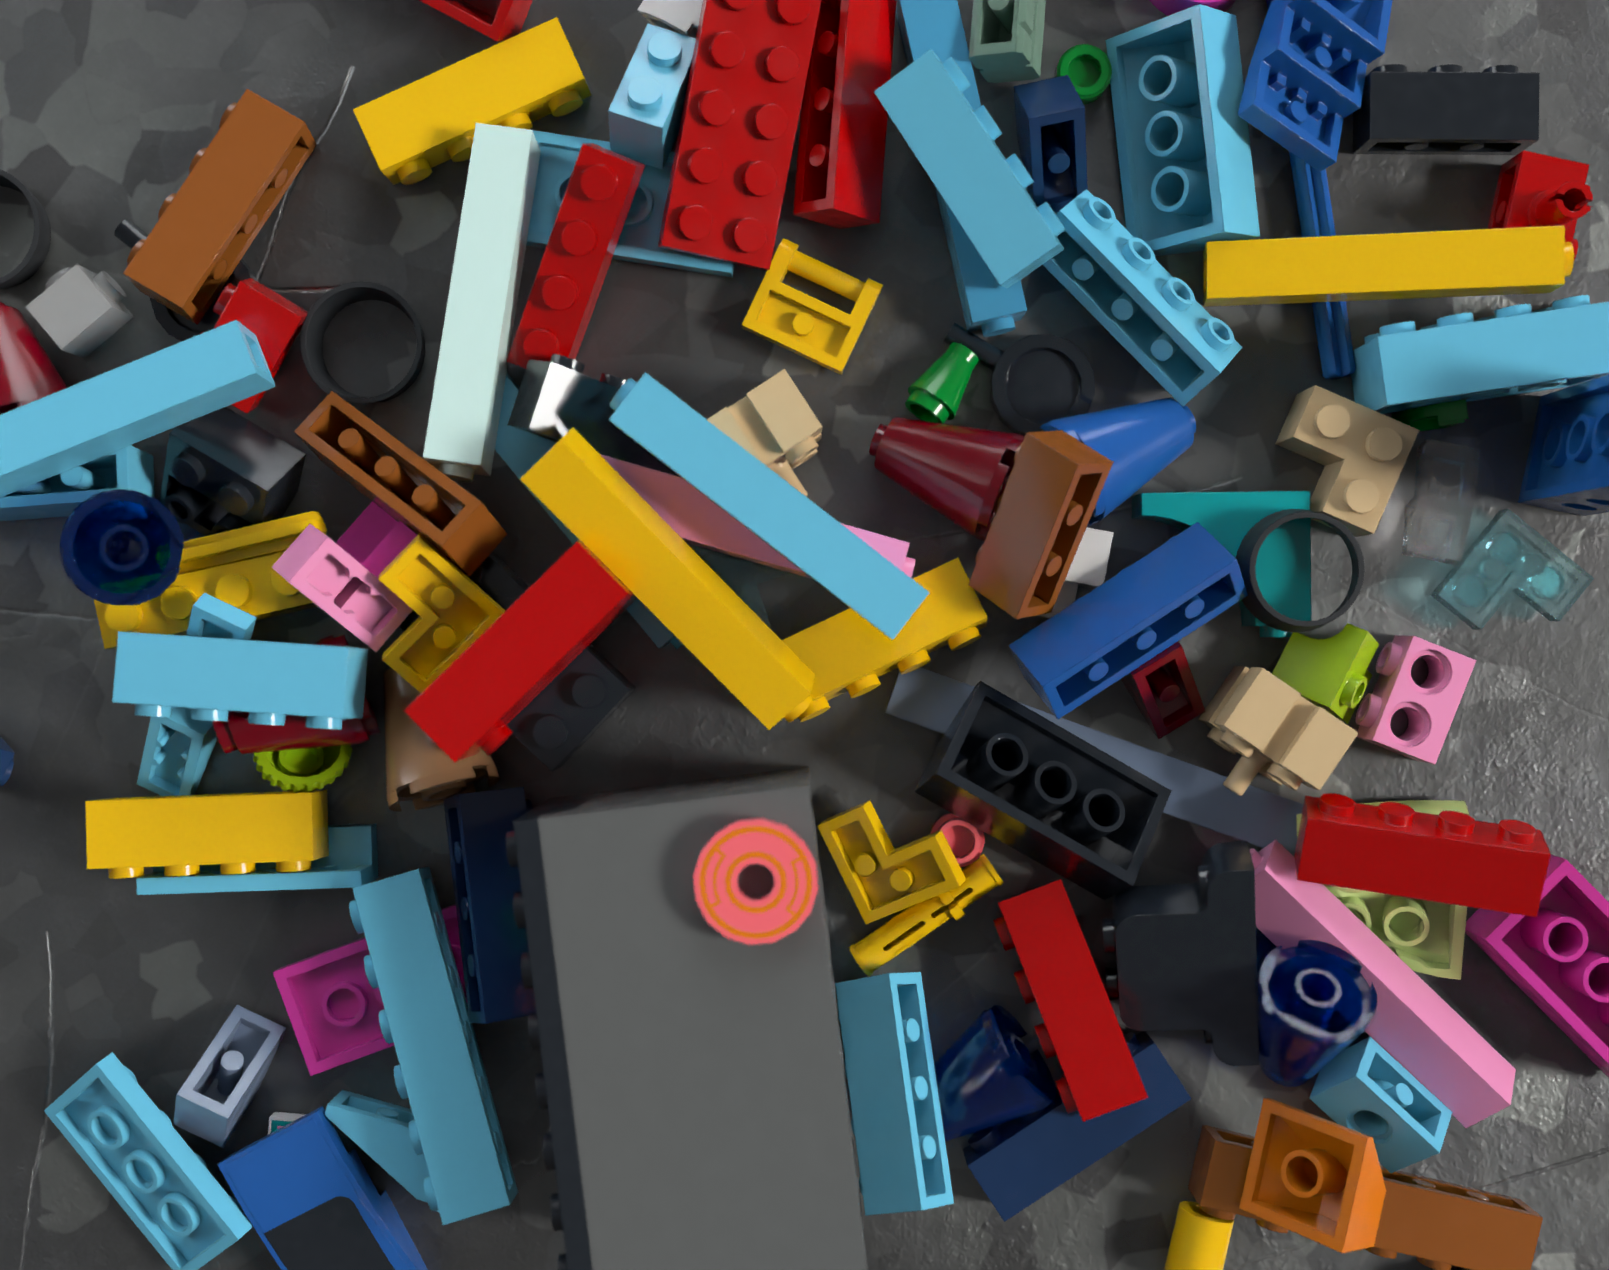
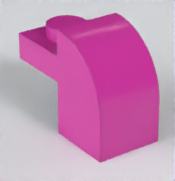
[336,501,417,579]

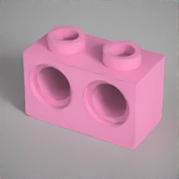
[272,524,413,652]
[1356,635,1476,765]

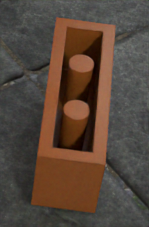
[968,430,1113,619]

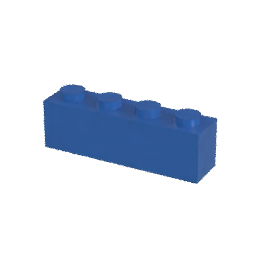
[1009,522,1248,719]

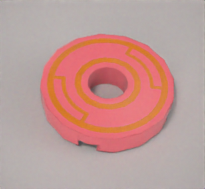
[693,817,818,945]

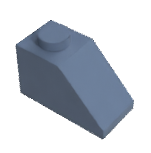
[173,1005,286,1148]

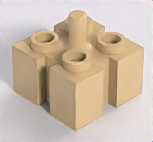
[707,369,823,497]
[1198,665,1359,796]

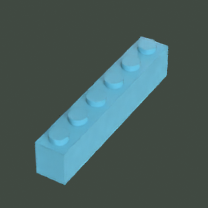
[349,867,518,1225]

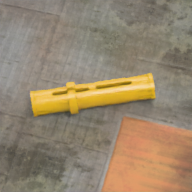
[849,853,1004,977]

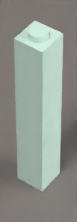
[423,123,541,482]

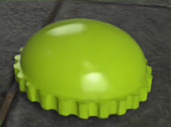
[253,745,352,793]

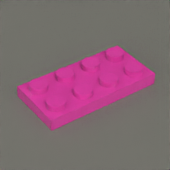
[273,904,467,1076]

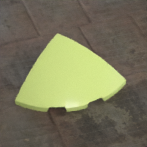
[1296,800,1470,980]

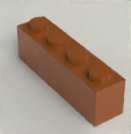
[123,89,317,325]
[294,391,507,577]

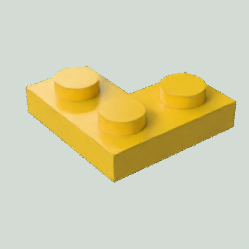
[379,533,505,693]
[817,800,966,924]

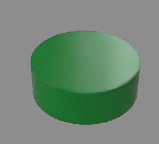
[1054,44,1112,105]

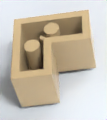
[1275,385,1419,537]

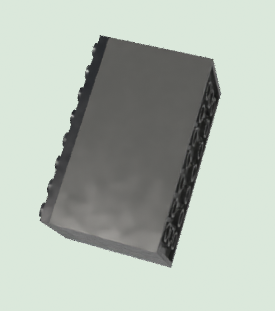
[506,767,867,1270]

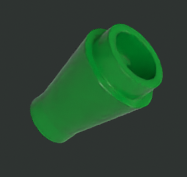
[905,342,979,424]

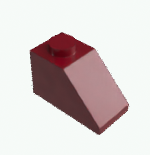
[1121,642,1205,739]

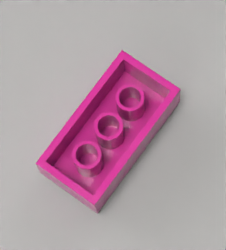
[1465,855,1609,1078]

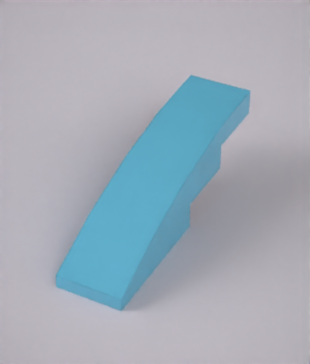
[137,592,257,796]

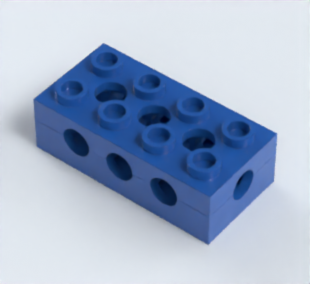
[1518,374,1609,516]

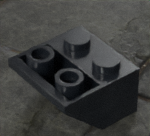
[159,407,306,536]

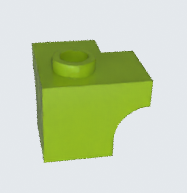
[1272,623,1380,724]

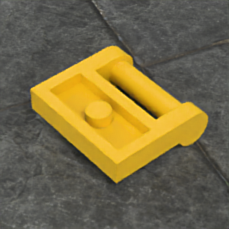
[742,238,883,375]

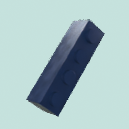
[443,787,536,1024]
[963,1031,1192,1222]

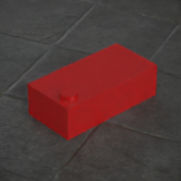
[404,541,637,763]

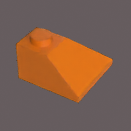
[1239,1098,1386,1253]

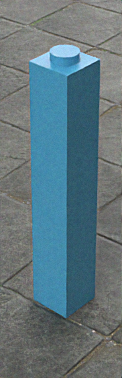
[896,0,1027,337]

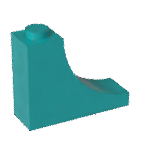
[1131,491,1312,637]

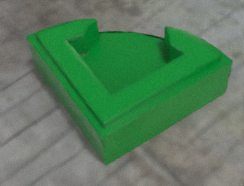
[1392,399,1469,432]

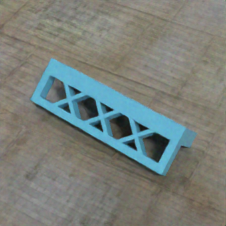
[136,824,378,895]

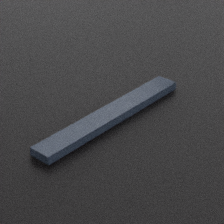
[884,667,1303,856]

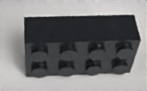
[399,551,636,772]

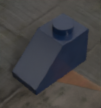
[1013,75,1088,213]

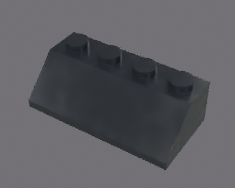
[914,681,1171,900]

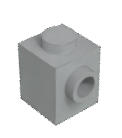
[26,264,134,359]

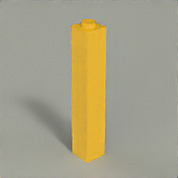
[1203,226,1574,307]
[520,428,815,730]

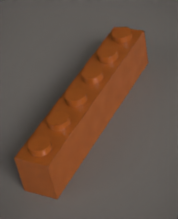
[1188,1125,1543,1270]

